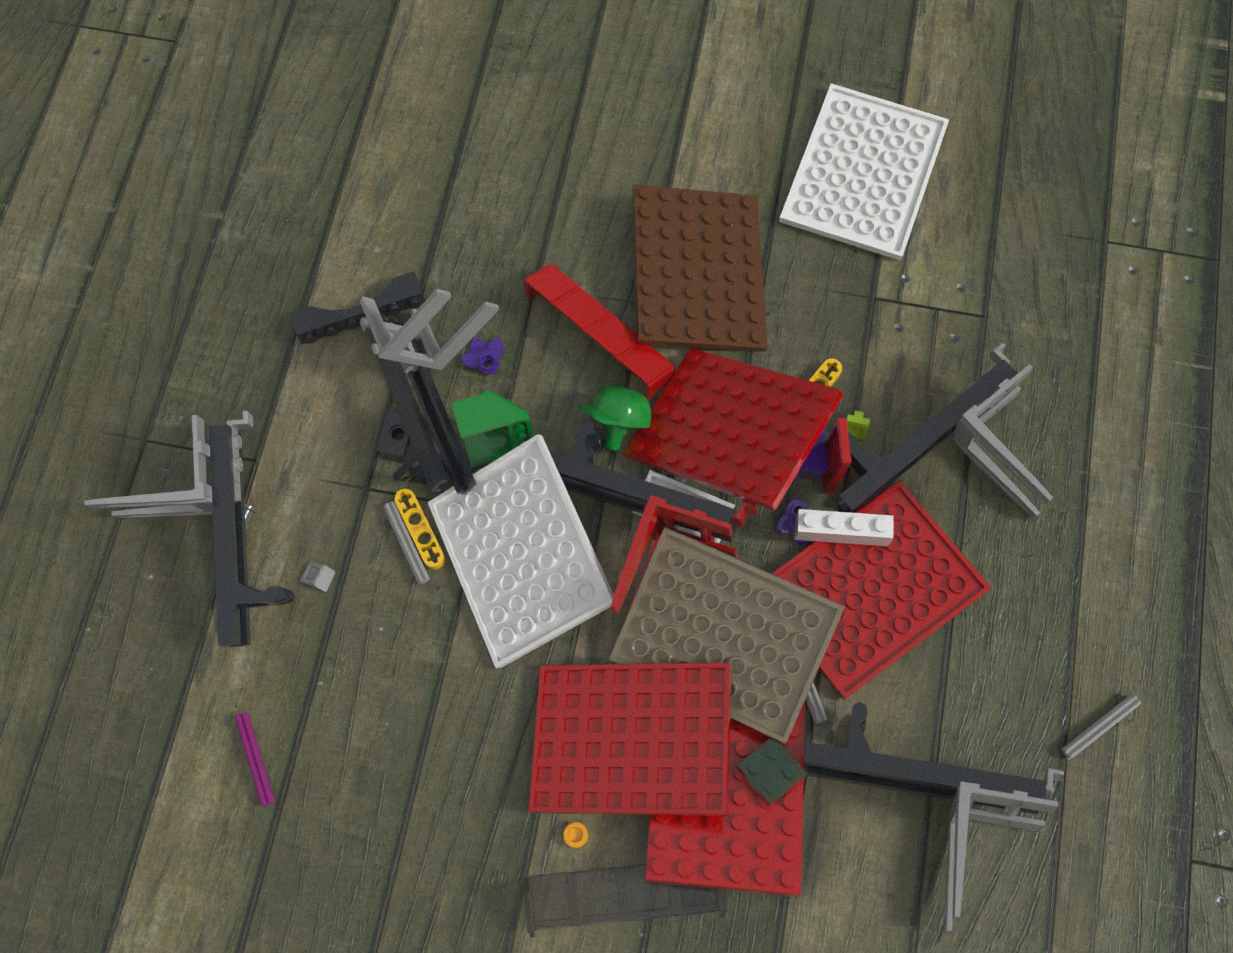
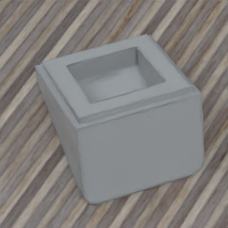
[300,561,335,592]

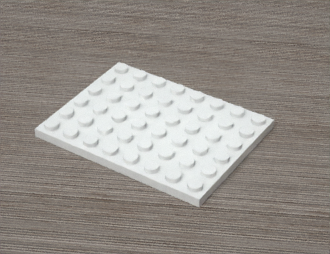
[779,84,949,261]
[428,434,614,668]

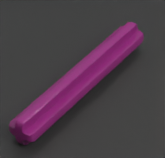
[235,712,275,807]

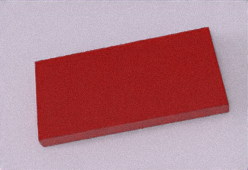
[822,418,851,494]

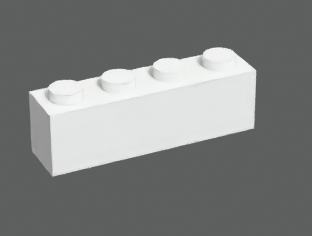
[795,509,893,546]

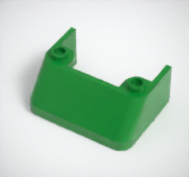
[451,390,534,469]

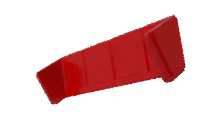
[523,264,674,400]

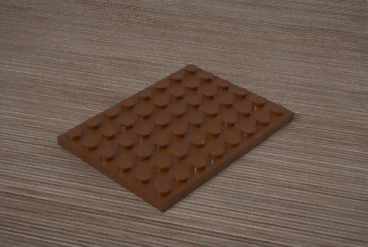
[632,184,768,352]

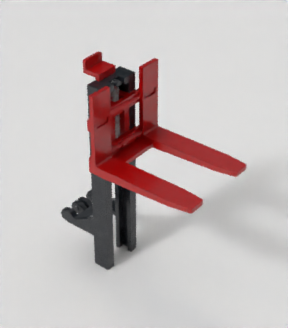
[549,418,758,625]

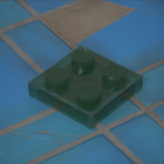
[736,737,808,806]

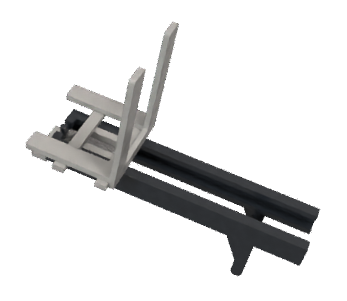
[360,289,499,495]

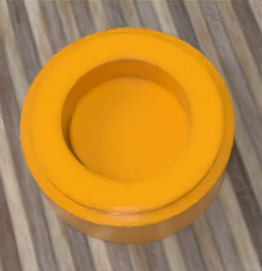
[563,822,588,848]

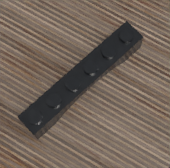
[290,271,425,344]

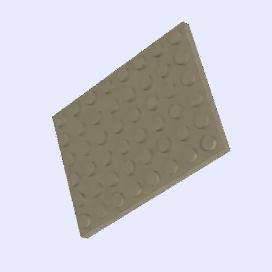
[609,527,845,744]

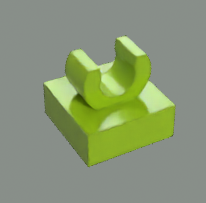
[847,411,870,440]

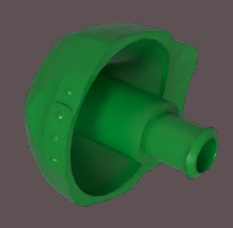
[578,386,651,451]

